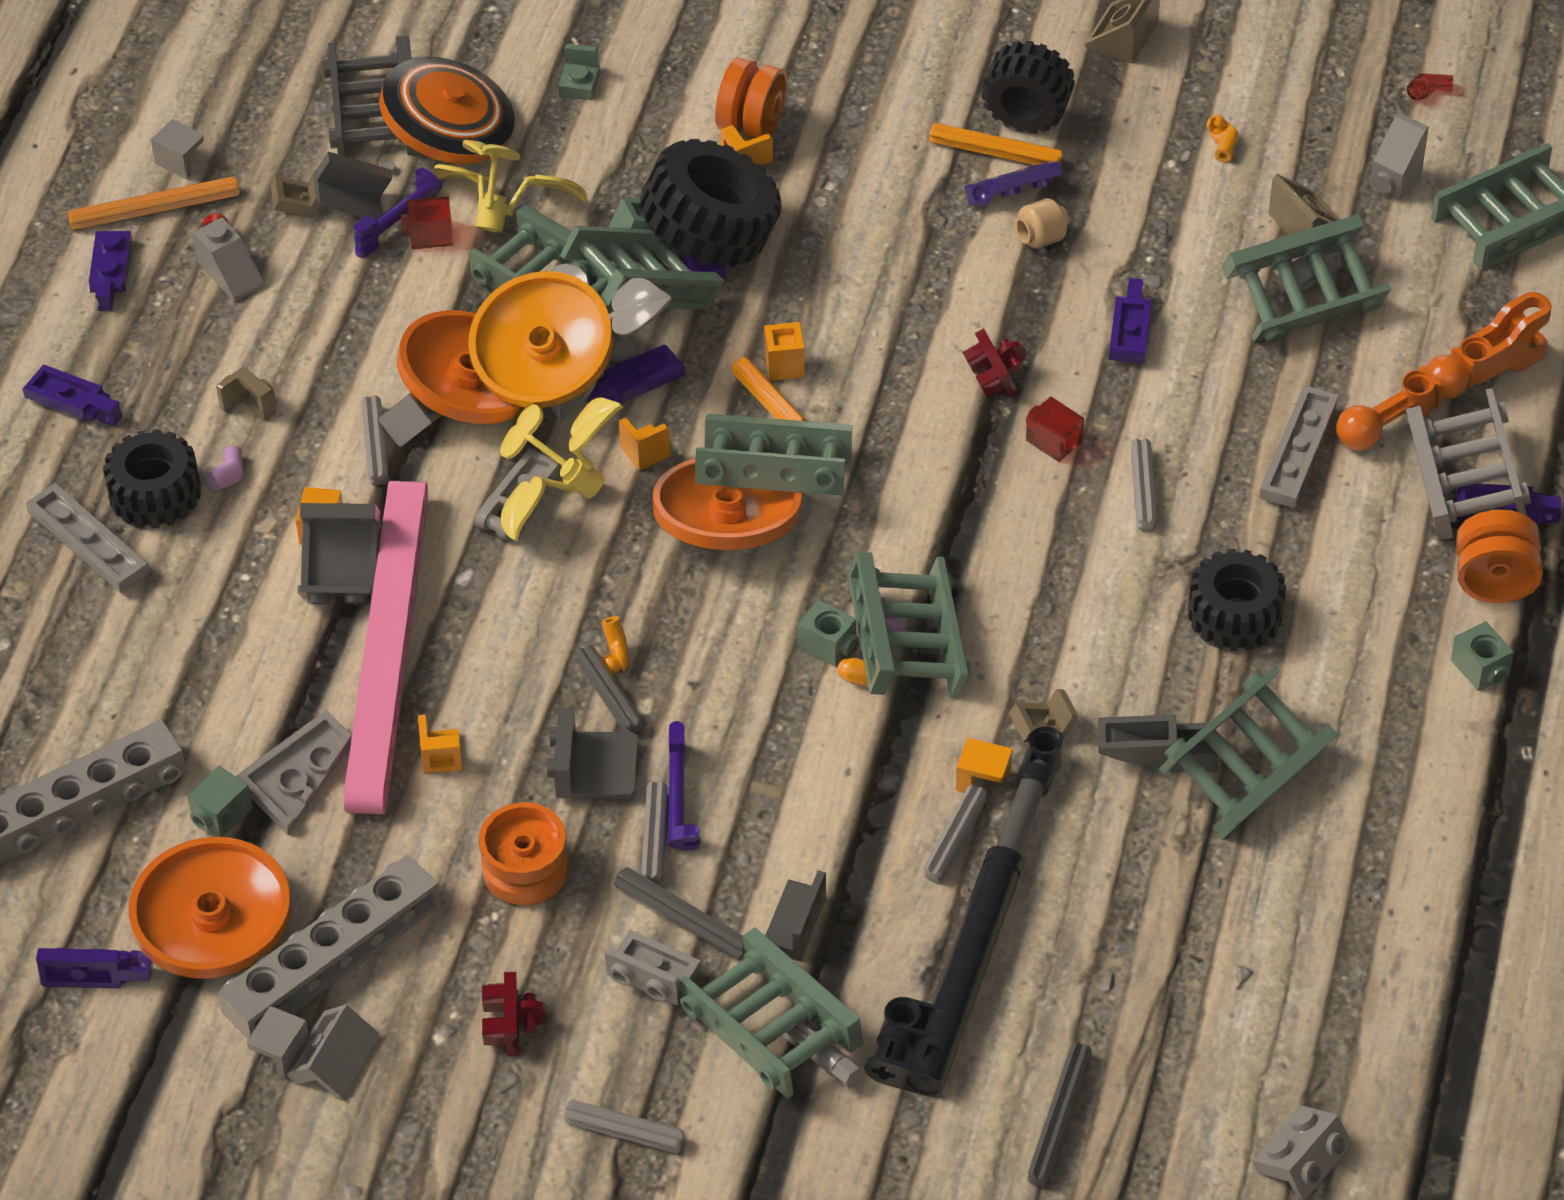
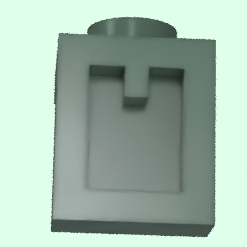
[558,44,600,100]

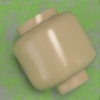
[1015,198,1069,249]

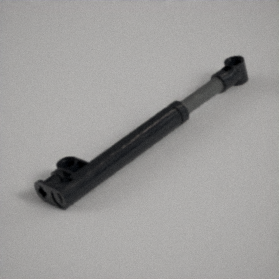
[864,726,1063,1097]

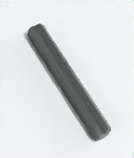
[614,867,745,960]
[1027,1042,1092,1187]

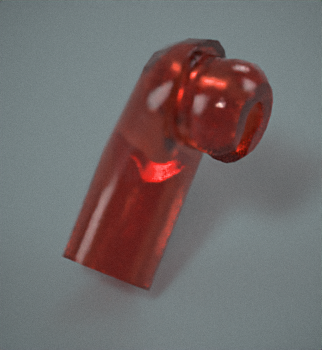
[1407,73,1453,101]

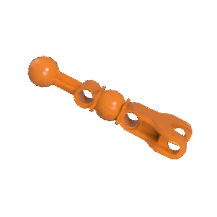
[1336,292,1552,451]

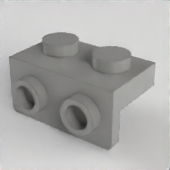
[605,930,701,1006]
[1252,1105,1352,1200]

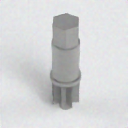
[783,1020,863,1088]

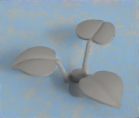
[550,263,673,420]

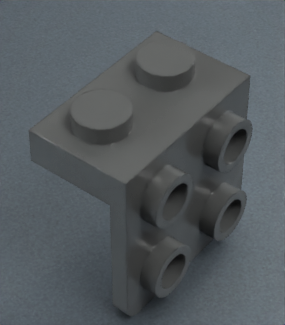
[547,708,638,799]

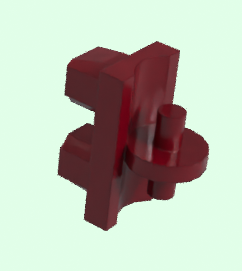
[962,328,1027,398]
[482,971,548,1056]

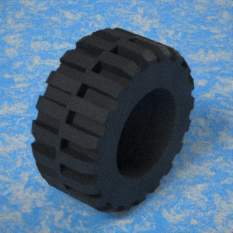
[640,139,782,267]

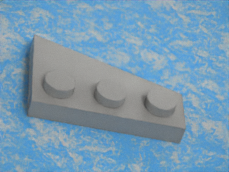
[236,710,352,835]

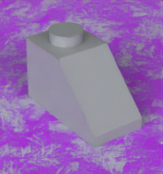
[1370,112,1429,200]
[192,217,265,302]

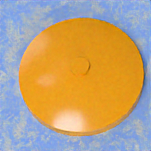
[468,271,614,408]

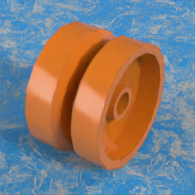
[715,57,787,138]
[1456,510,1543,603]
[478,802,569,906]

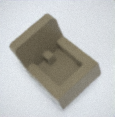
[271,170,319,218]
[216,366,276,421]
[1009,689,1078,742]

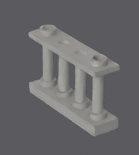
[1406,388,1531,541]

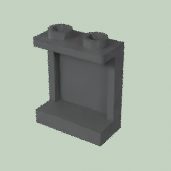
[297,503,380,605]

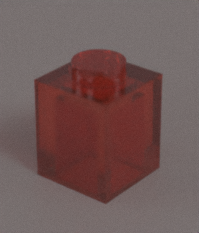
[401,196,453,249]
[1026,396,1084,462]

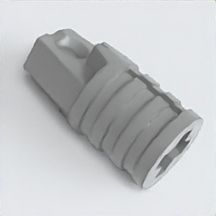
[1278,246,1342,292]

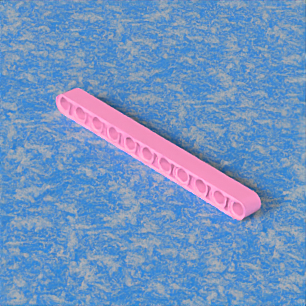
[344,481,428,815]

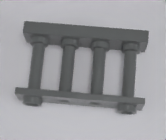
[323,35,421,156]

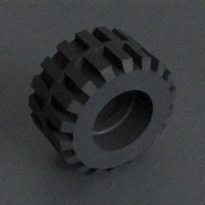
[981,41,1075,133]
[103,429,201,528]
[1188,549,1286,651]

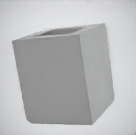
[151,119,204,179]
[377,393,442,446]
[247,1006,309,1079]

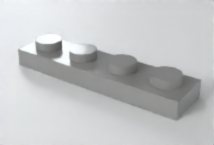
[1259,385,1339,508]
[26,483,150,593]

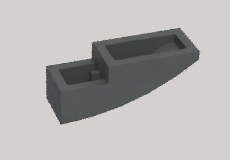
[1098,714,1218,772]

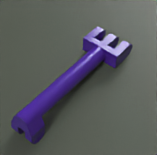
[353,168,442,258]
[668,721,700,851]

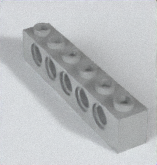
[0,719,187,864]
[218,854,441,1039]

